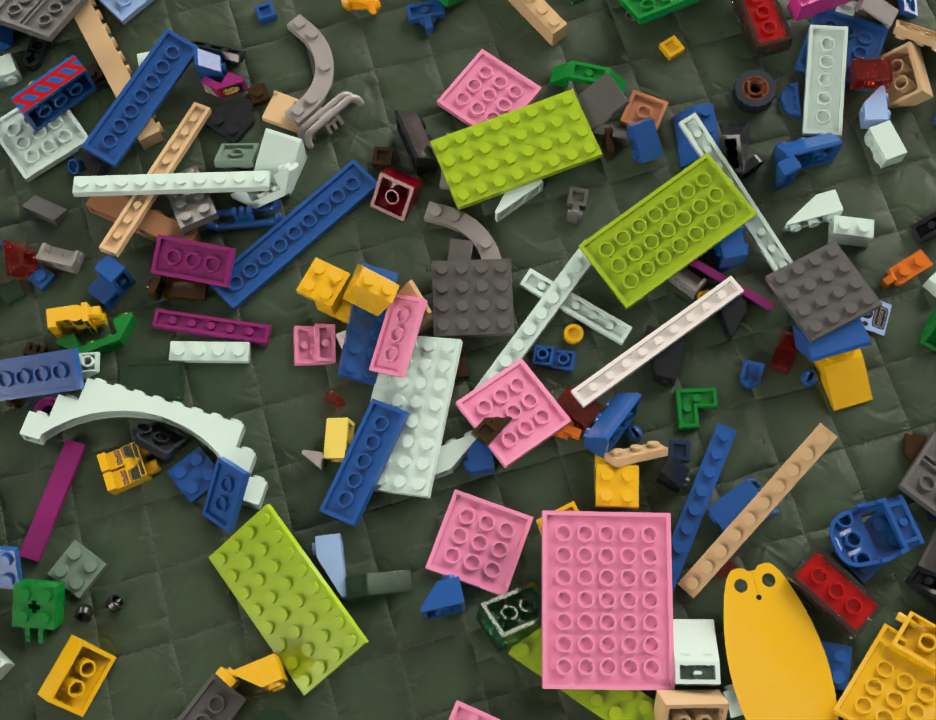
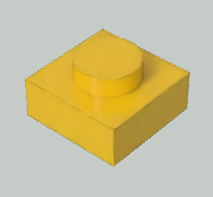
[215,666,241,689]

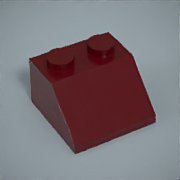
[370,166,423,222]

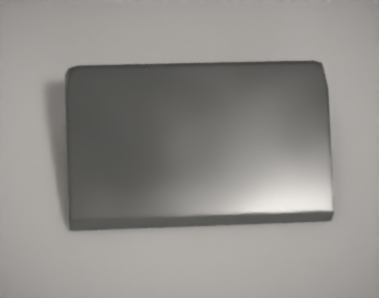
[593,123,629,146]
[22,195,68,226]
[447,238,473,261]

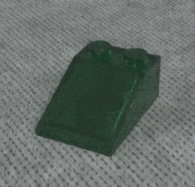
[476,582,542,652]

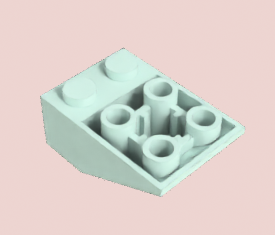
[673,619,721,686]

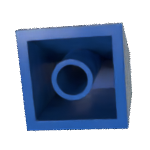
[707,478,780,534]

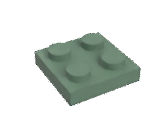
[214,143,260,169]
[47,540,109,599]

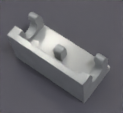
[854,0,899,28]
[35,243,85,274]
[668,267,707,299]

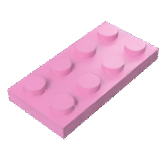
[369,294,428,379]

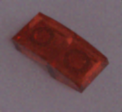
[769,330,798,375]

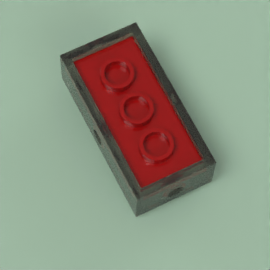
[730,0,794,59]
[786,545,885,640]

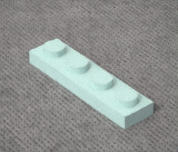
[169,341,251,363]

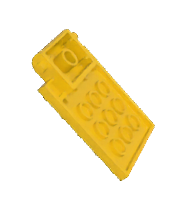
[833,611,936,720]

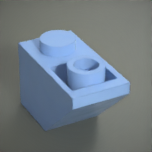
[859,85,891,129]

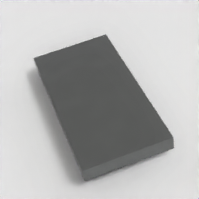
[576,72,630,132]

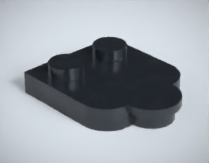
[205,98,255,143]
[132,422,190,461]

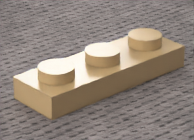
[604,441,668,467]

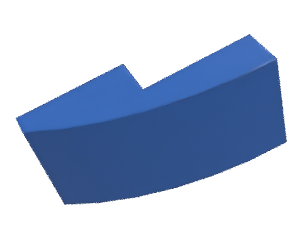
[532,345,577,373]

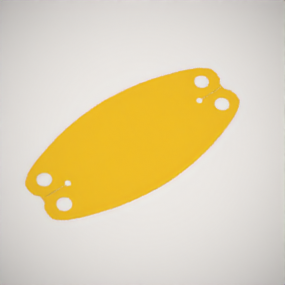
[724,563,839,720]

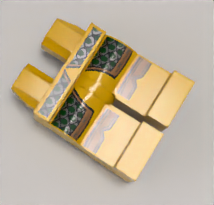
[46,302,108,339]
[97,442,161,495]

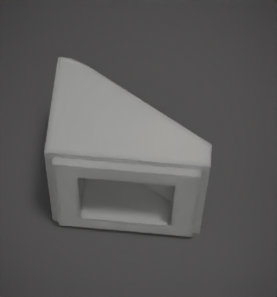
[302,450,325,471]

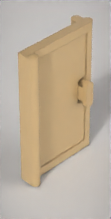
[262,90,321,139]

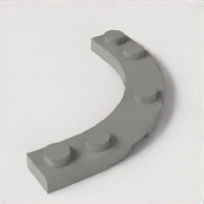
[285,14,334,127]
[424,201,502,259]

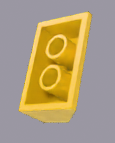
[38,635,117,717]

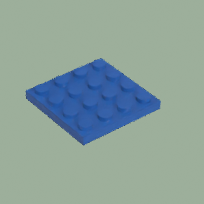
[794,9,889,92]

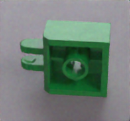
[12,579,66,644]

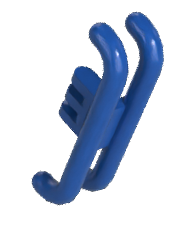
[205,199,283,231]

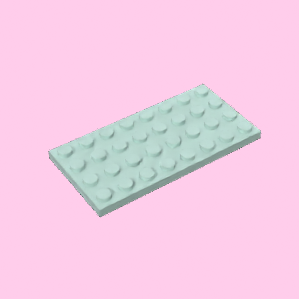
[370,336,463,498]

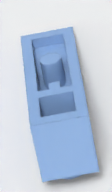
[312,533,348,600]

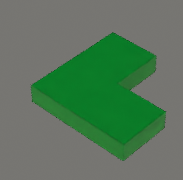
[675,387,718,430]

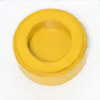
[563,324,584,345]

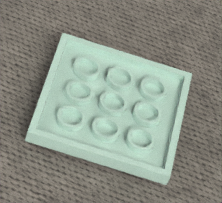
[0,108,88,183]

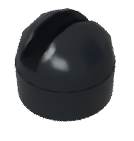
[105,594,125,613]
[74,604,93,622]

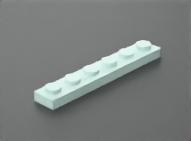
[520,268,632,346]

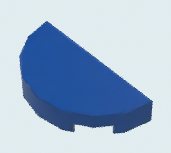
[779,82,802,118]

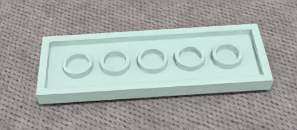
[802,25,848,138]

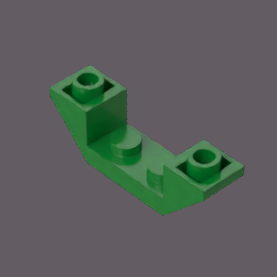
[549,61,626,94]
[55,312,138,356]

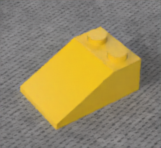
[814,348,873,412]

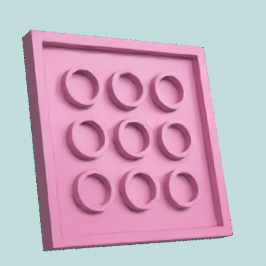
[437,49,542,127]
[456,358,572,468]
[425,489,534,598]

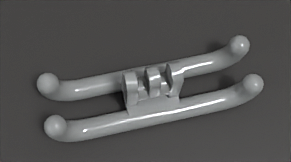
[297,91,364,149]

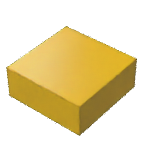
[659,35,685,61]

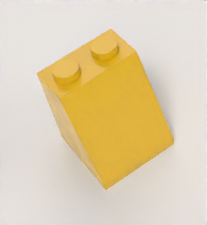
[342,264,399,316]

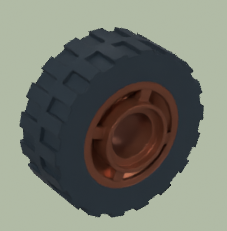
[732,69,777,114]

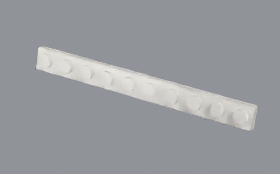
[571,276,744,409]

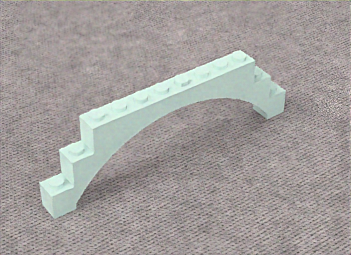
[19,378,268,510]

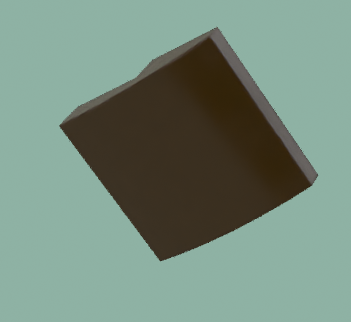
[165,277,209,302]

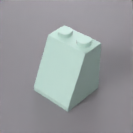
[254,128,308,196]

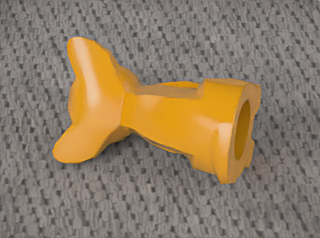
[341,0,381,15]

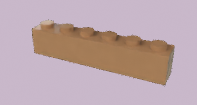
[85,195,201,242]

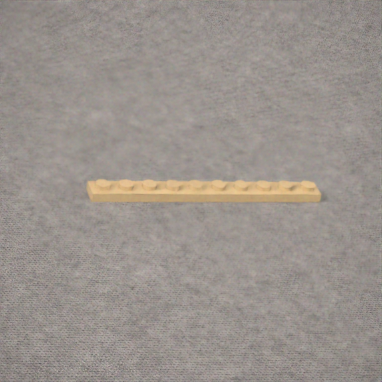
[99,102,212,258]
[677,423,838,599]

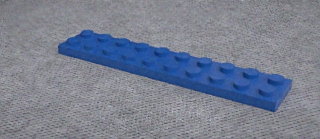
[209,159,377,311]

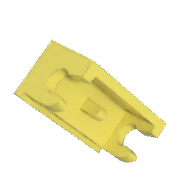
[323,418,355,462]

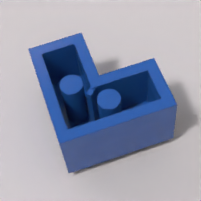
[87,254,136,311]

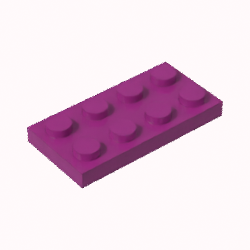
[150,234,236,288]

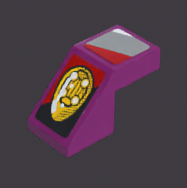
[201,72,248,99]

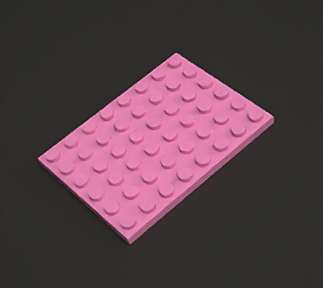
[542,511,675,690]

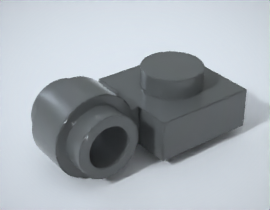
[566,186,589,224]

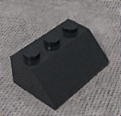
[394,110,439,176]

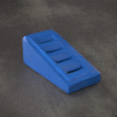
[774,155,802,191]

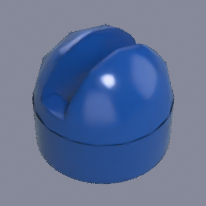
[67,158,85,174]
[801,369,818,387]
[626,426,643,443]

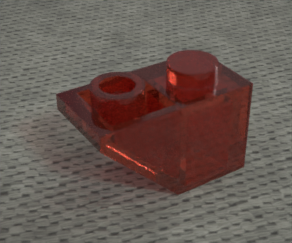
[3,239,38,279]

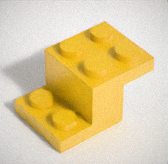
[296,257,352,324]
[594,450,639,509]

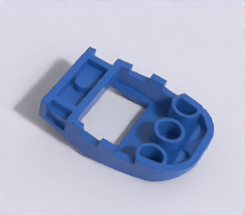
[829,495,925,568]

